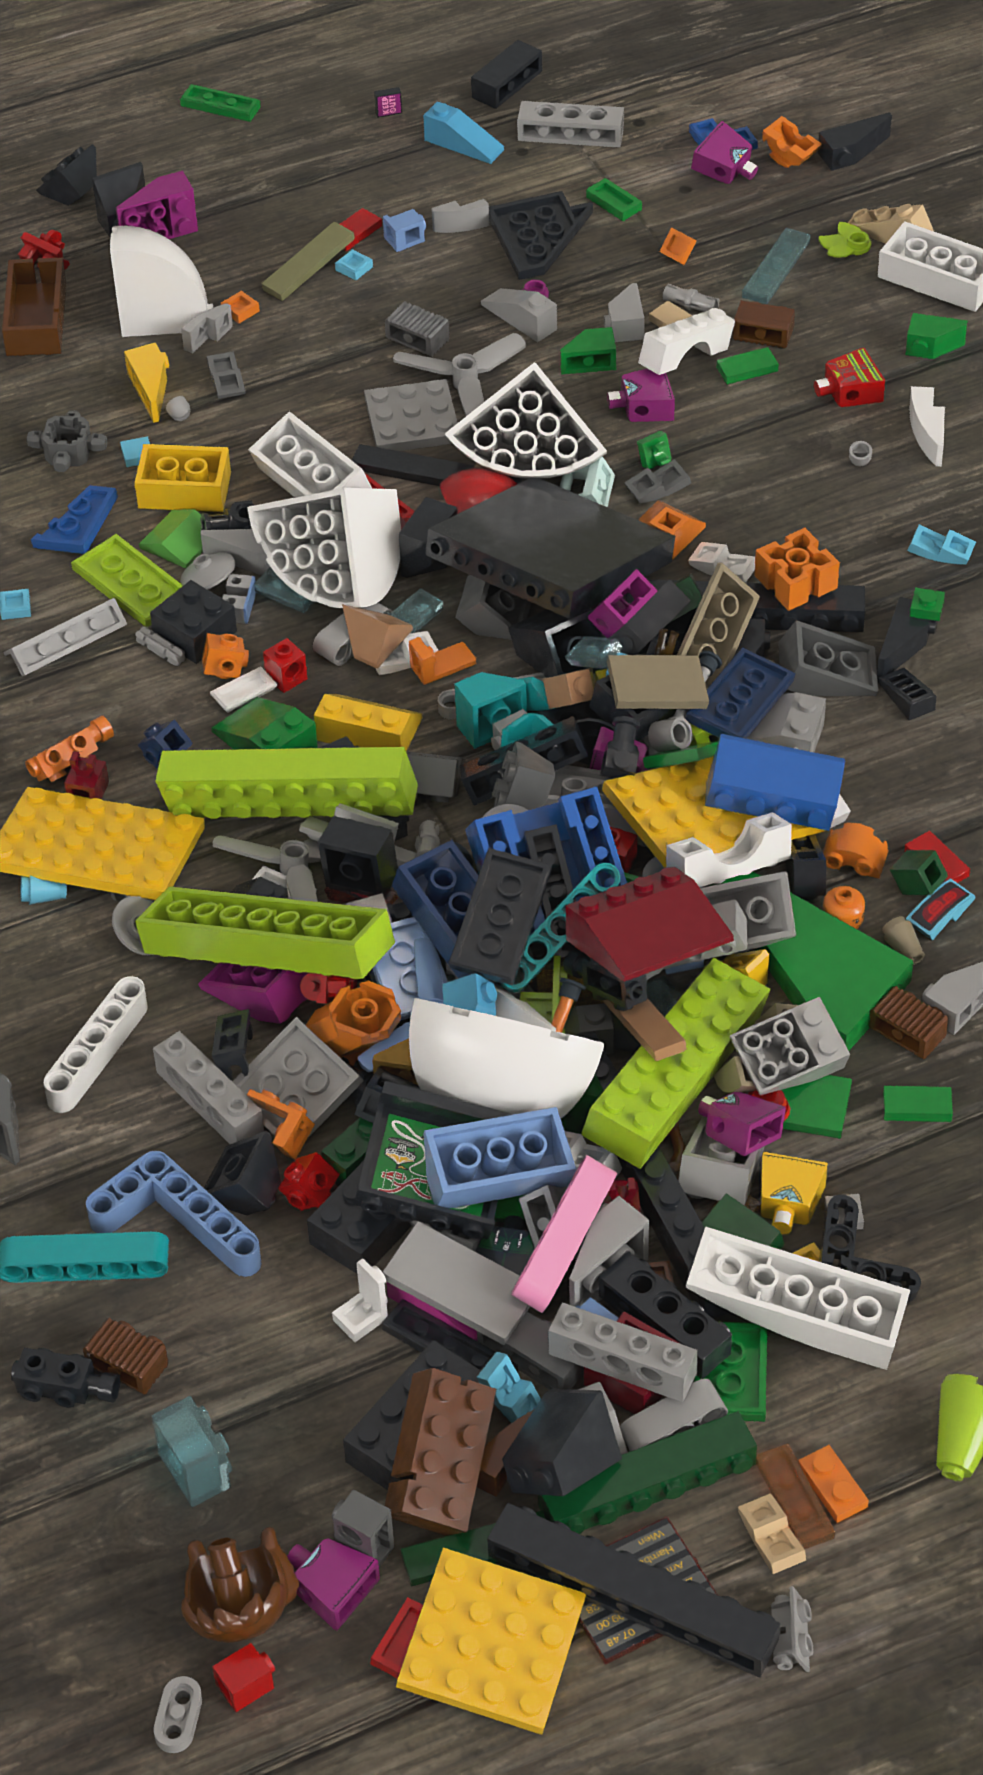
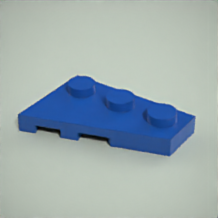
[31,485,118,554]

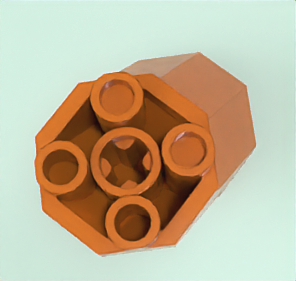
[306,981,401,1066]

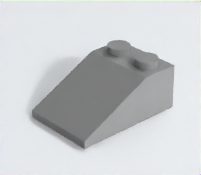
[747,692,826,752]
[700,871,796,958]
[678,1116,765,1205]
[569,1196,649,1307]

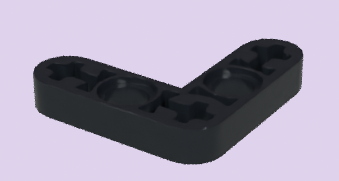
[819,1194,921,1303]

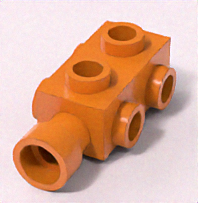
[25,715,114,782]

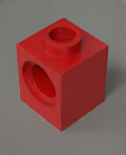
[263,638,308,693]

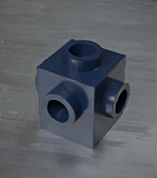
[138,719,193,769]

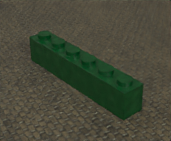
[538,1411,757,1534]

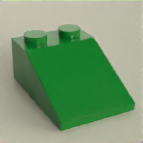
[211,697,318,750]

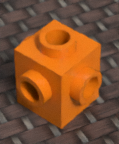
[202,633,249,679]

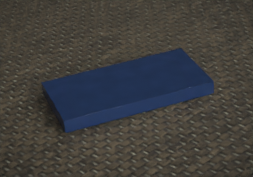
[685,648,796,739]

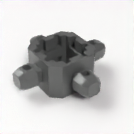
[27,410,107,472]

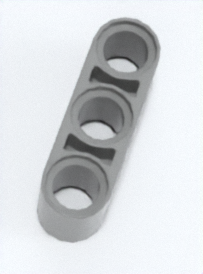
[313,602,393,666]
[620,1379,728,1451]

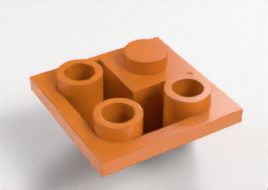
[638,500,706,560]

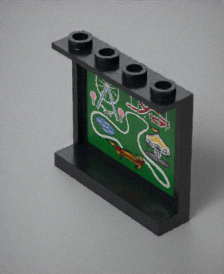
[353,1081,514,1239]

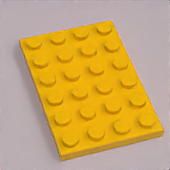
[602,756,825,868]
[0,787,205,900]

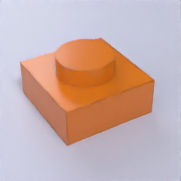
[659,227,697,265]
[221,291,260,324]

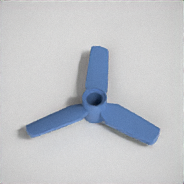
[358,938,443,1072]

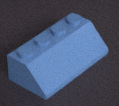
[423,1107,576,1209]

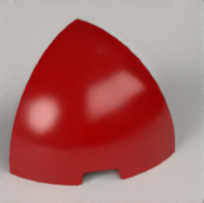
[440,467,517,514]

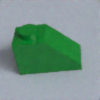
[905,313,968,359]
[560,327,616,375]

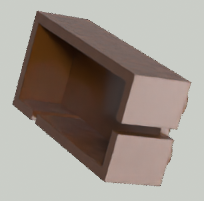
[2,258,67,356]
[384,1368,496,1536]

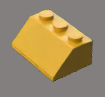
[314,694,423,751]

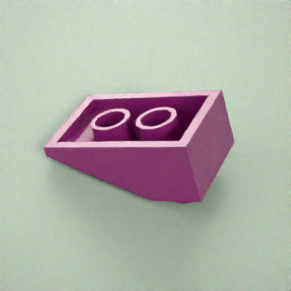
[198,962,308,1024]

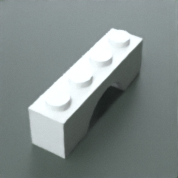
[638,308,735,375]
[666,812,792,887]

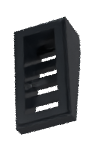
[878,668,937,721]

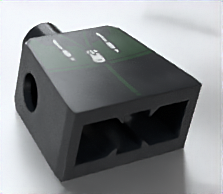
[475,1215,535,1276]

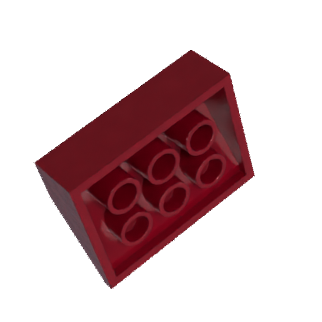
[565,867,734,982]

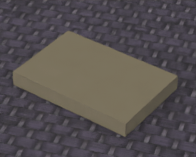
[607,655,709,709]

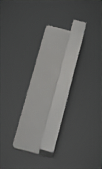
[3,598,127,676]

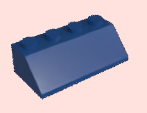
[705,734,845,831]

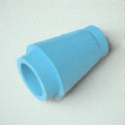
[20,875,67,905]

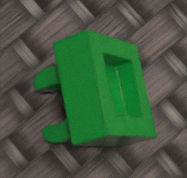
[637,431,672,469]

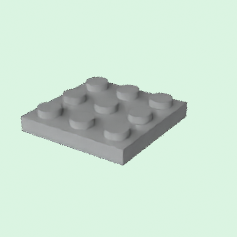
[364,379,458,451]
[233,1017,363,1137]

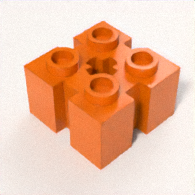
[754,528,840,611]

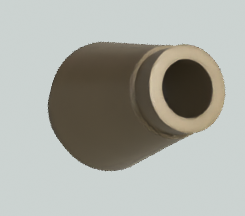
[882,916,925,965]

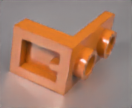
[409,637,476,685]
[247,1089,315,1160]

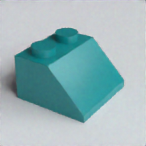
[454,672,527,749]

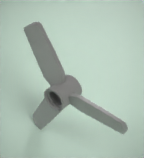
[393,333,526,416]
[213,836,321,902]

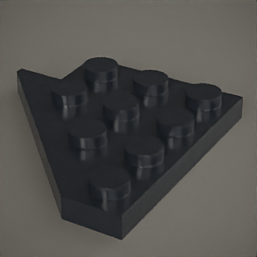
[489,191,593,280]

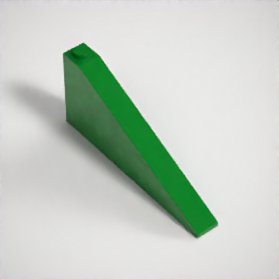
[709,871,913,1051]

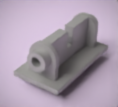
[771,1586,813,1672]

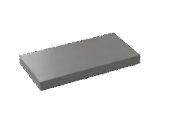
[382,1221,530,1345]

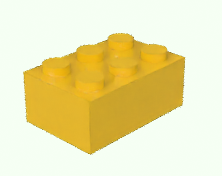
[135,444,231,512]

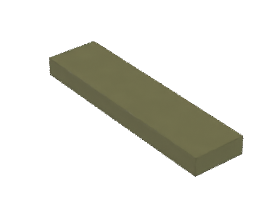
[261,222,355,301]

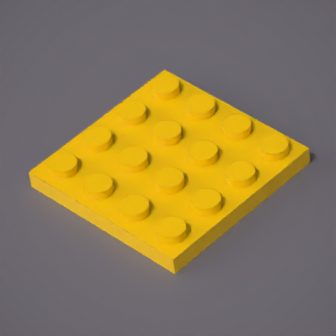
[396,1548,586,1735]

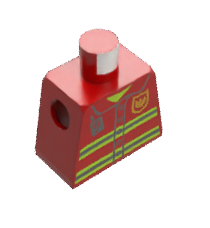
[814,347,885,407]

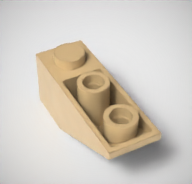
[848,204,934,244]

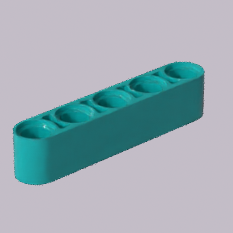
[500,863,620,993]
[0,1232,169,1283]

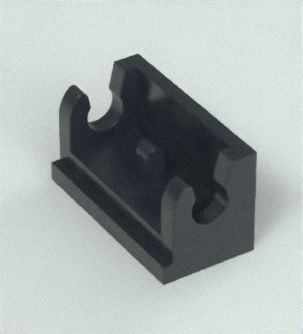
[212,1009,253,1081]

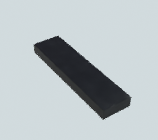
[382,1299,519,1373]

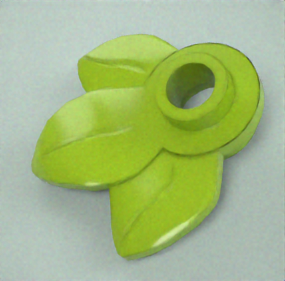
[819,222,871,258]

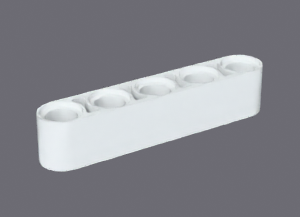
[44,976,148,1113]

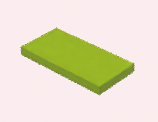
[71,534,183,628]

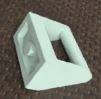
[560,457,615,507]

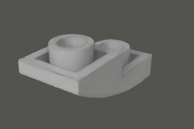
[432,199,489,233]

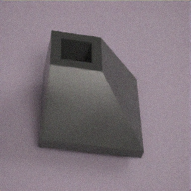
[492,742,555,810]

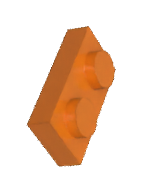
[798,1445,869,1523]

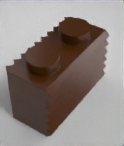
[733,300,795,349]
[869,986,948,1059]
[83,1317,168,1395]

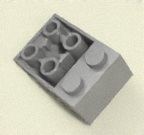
[729,997,850,1095]

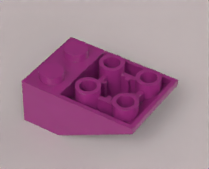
[116,170,198,239]

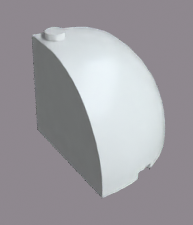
[110,226,213,337]
[445,362,607,479]
[247,488,401,608]
[409,998,604,1119]

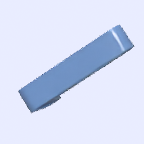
[86,1151,262,1277]

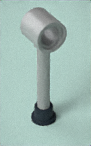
[648,651,722,752]

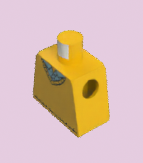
[761,1152,828,1234]

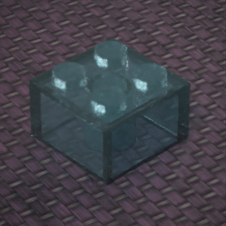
[151,1396,232,1508]

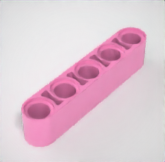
[511,1155,617,1313]

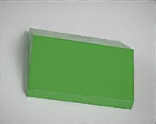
[139,509,203,568]

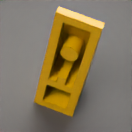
[124,342,169,423]

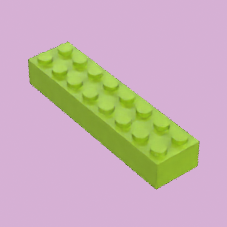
[155,747,418,819]
[135,887,395,979]
[581,958,771,1169]

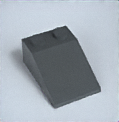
[778,620,878,696]

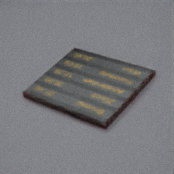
[578,1516,719,1665]

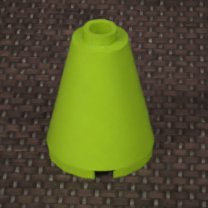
[936,1374,983,1481]

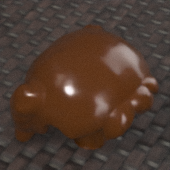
[181,1527,299,1643]

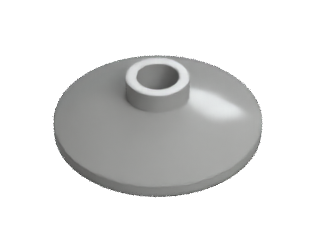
[180,552,235,589]
[112,896,154,955]

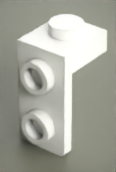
[332,1258,388,1342]

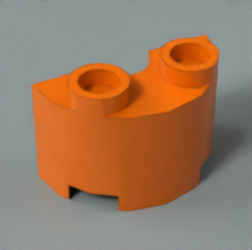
[762,116,822,168]
[823,823,888,879]

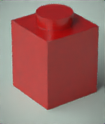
[212,1643,275,1712]

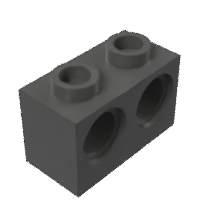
[332,1489,394,1568]

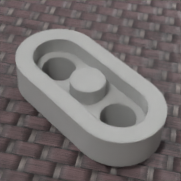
[154,1676,202,1753]

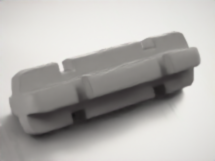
[135,627,186,666]

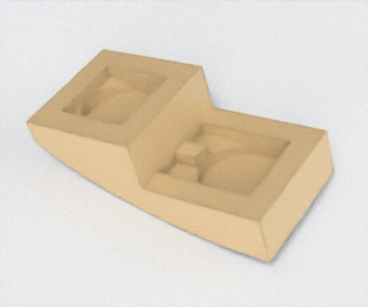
[738,1493,806,1574]

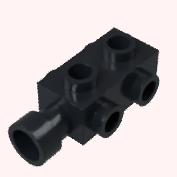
[563,949,647,1011]
[11,1347,121,1408]

